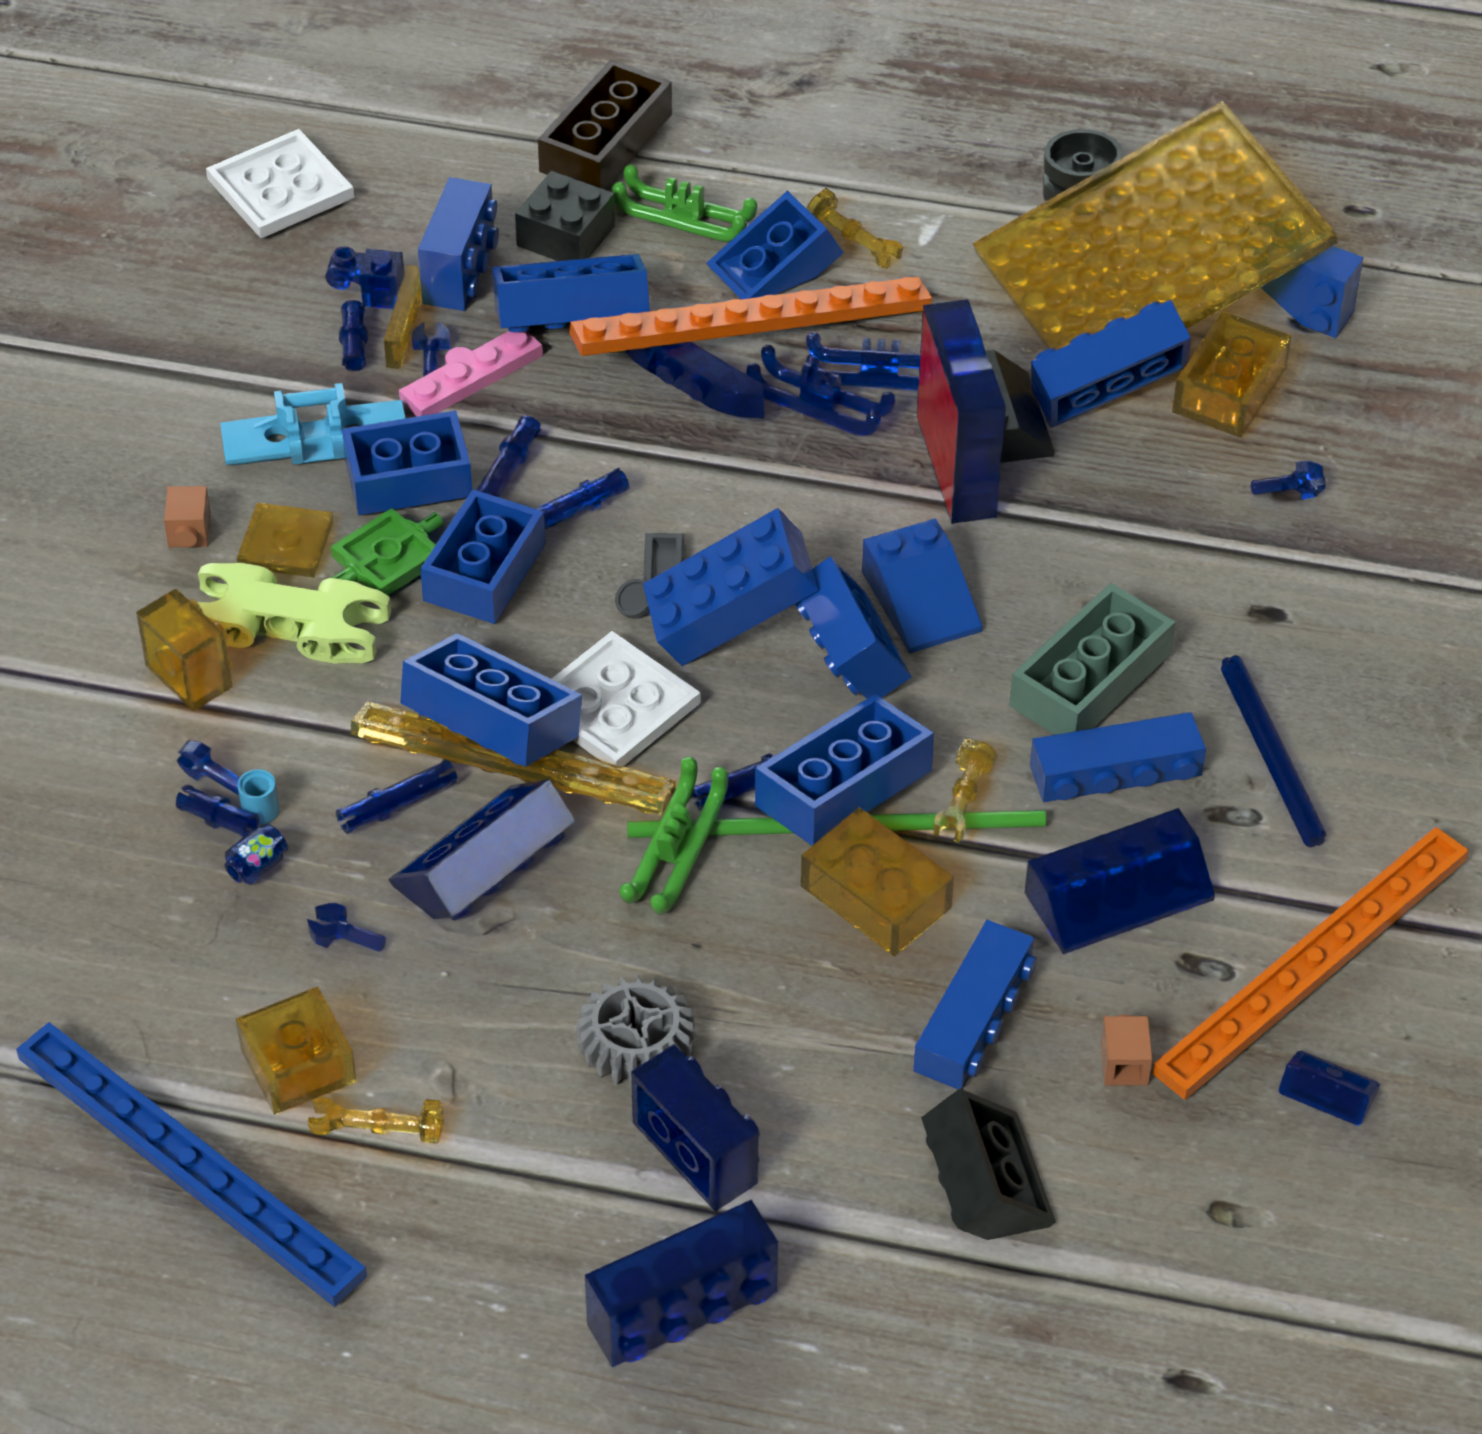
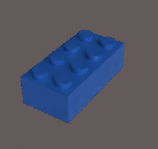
[492,254,650,332]
[1031,300,1191,428]
[643,508,819,666]
[400,633,582,767]
[755,694,934,847]

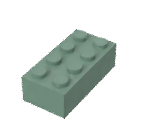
[1009,583,1176,735]

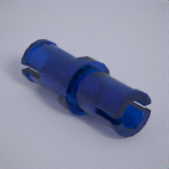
[339,300,368,371]
[176,785,260,839]

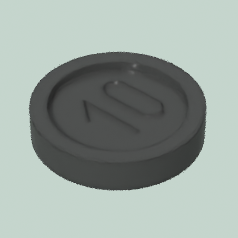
[615,579,649,619]

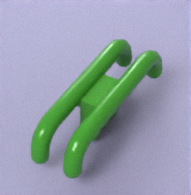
[612,165,758,242]
[619,756,728,915]

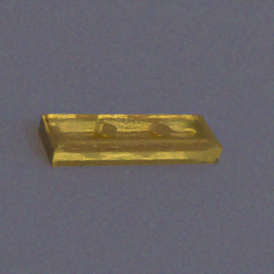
[384,265,422,369]

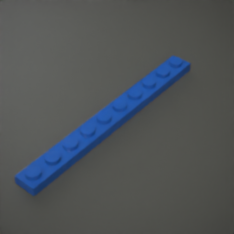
[16,1022,367,1307]

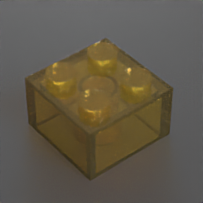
[136,588,233,712]
[235,986,357,1115]

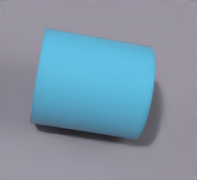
[238,769,279,825]

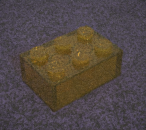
[1172,311,1292,438]
[801,807,954,957]

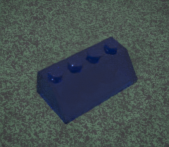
[388,779,575,921]
[1024,808,1215,954]

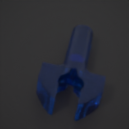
[412,322,450,376]
[1250,460,1326,499]
[176,740,240,796]
[307,903,386,952]

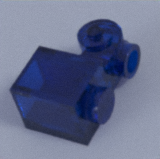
[325,246,406,310]

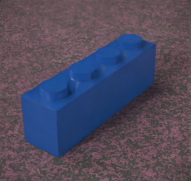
[1030,712,1206,802]
[913,919,1038,1089]

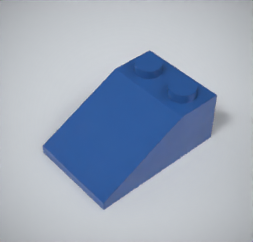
[706,190,844,299]
[1251,220,1364,338]
[862,518,983,653]

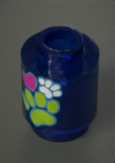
[224,824,288,885]

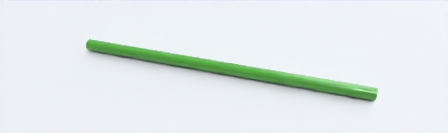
[627,810,1046,838]

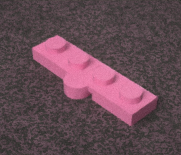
[399,331,543,417]

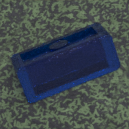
[1279,1050,1380,1125]

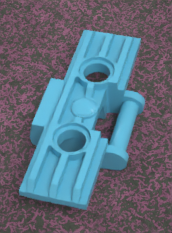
[220,383,405,465]

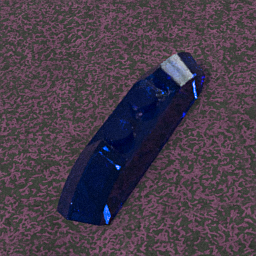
[625,342,764,421]

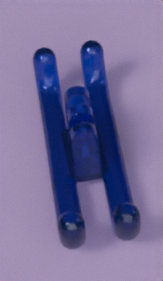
[805,331,956,391]
[746,344,896,436]

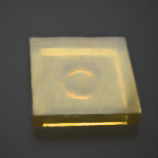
[237,502,333,578]

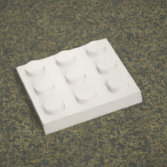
[206,129,354,238]
[552,631,701,772]

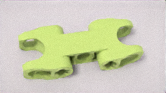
[181,563,391,664]

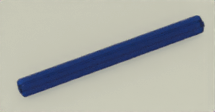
[1220,655,1327,848]

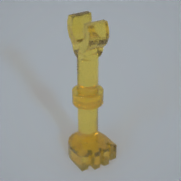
[806,188,903,269]
[933,738,997,843]
[307,1097,444,1144]

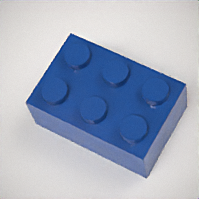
[418,177,499,311]
[342,410,472,515]
[420,489,546,624]
[795,556,912,699]

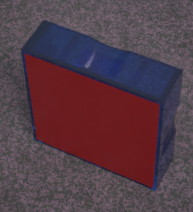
[916,299,1006,524]

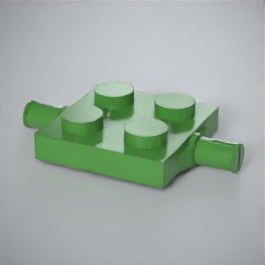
[331,508,444,596]

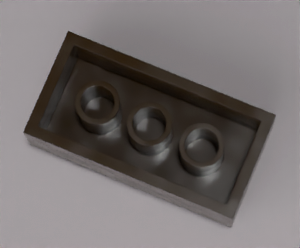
[538,59,672,190]

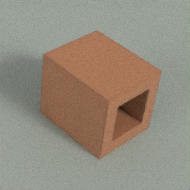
[164,486,211,548]
[1100,1014,1152,1085]

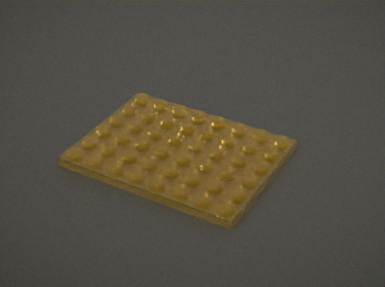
[972,101,1338,350]

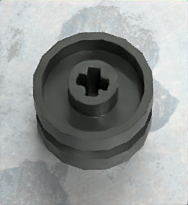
[1043,129,1123,217]

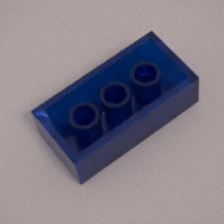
[585,1199,778,1368]

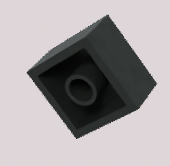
[515,171,615,261]

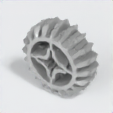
[576,975,696,1088]

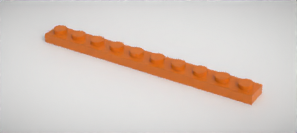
[569,277,932,356]
[1152,827,1469,1100]

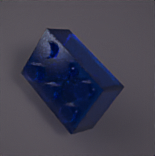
[631,1044,760,1212]

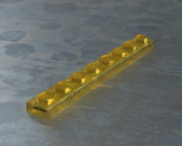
[350,701,676,815]

